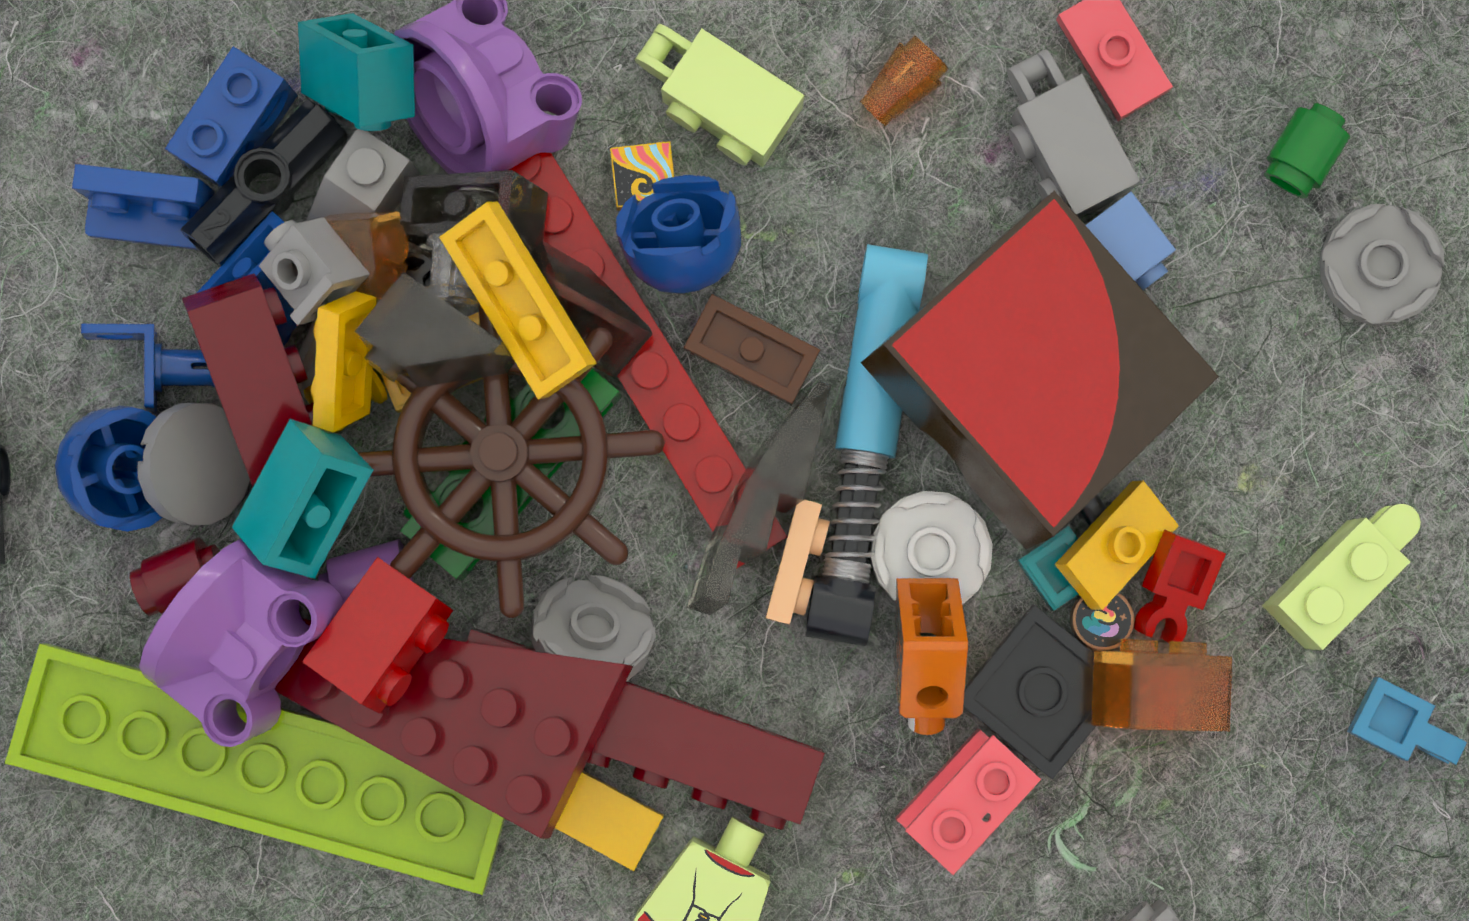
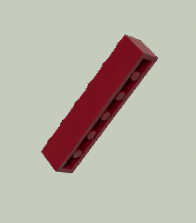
[467,629,825,830]

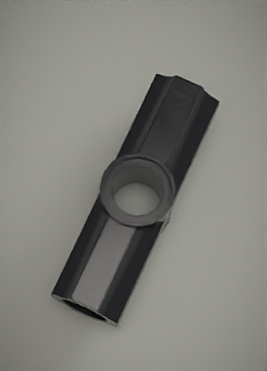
[181,98,347,267]

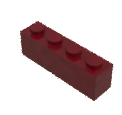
[182,273,327,487]

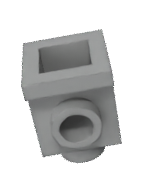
[259,217,370,326]

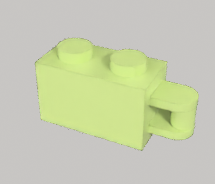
[635,24,804,167]
[1262,504,1421,650]

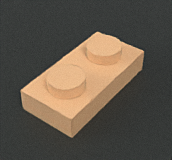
[765,498,830,625]

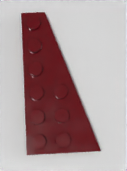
[274,619,633,839]

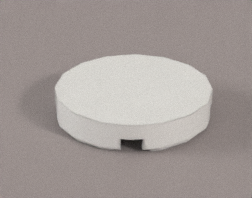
[870,491,993,605]

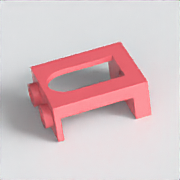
[895,728,1041,875]

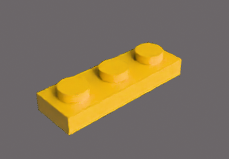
[439,201,597,399]

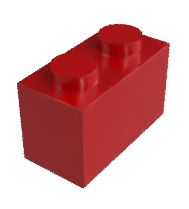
[302,557,454,714]

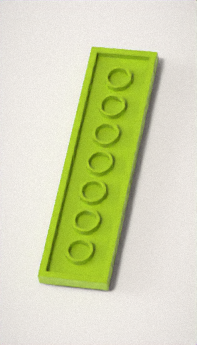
[4,643,505,895]

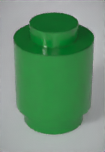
[1264,103,1350,199]

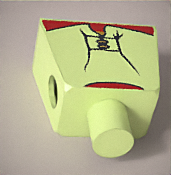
[633,816,770,921]

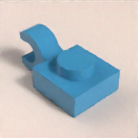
[1347,677,1467,765]

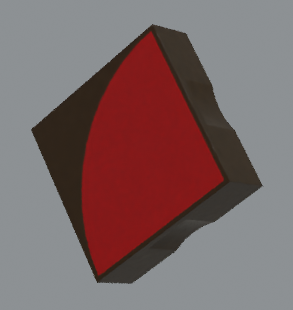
[860,190,1219,549]

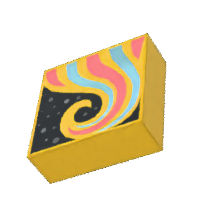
[610,141,674,211]

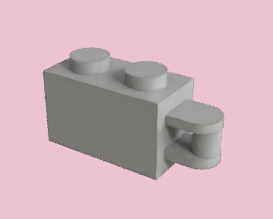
[1007,49,1140,219]

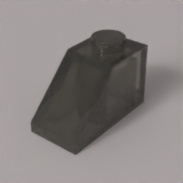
[530,240,653,378]
[355,272,515,388]

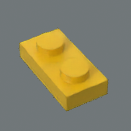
[311,291,377,433]

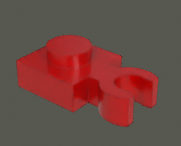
[1134,529,1226,647]

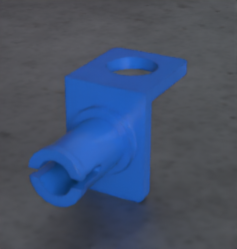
[81,324,215,412]

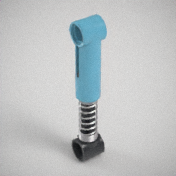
[805,244,928,646]

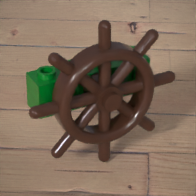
[357,302,665,618]

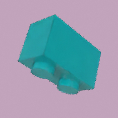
[298,13,415,131]
[232,419,373,579]

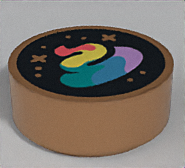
[1070,593,1134,650]

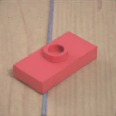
[1056,0,1173,121]

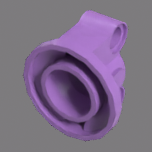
[394,0,582,185]
[139,539,344,747]

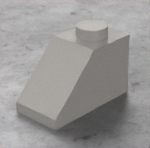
[306,129,420,261]

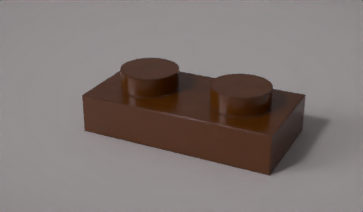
[684,294,820,406]

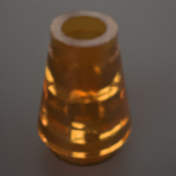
[859,35,949,126]

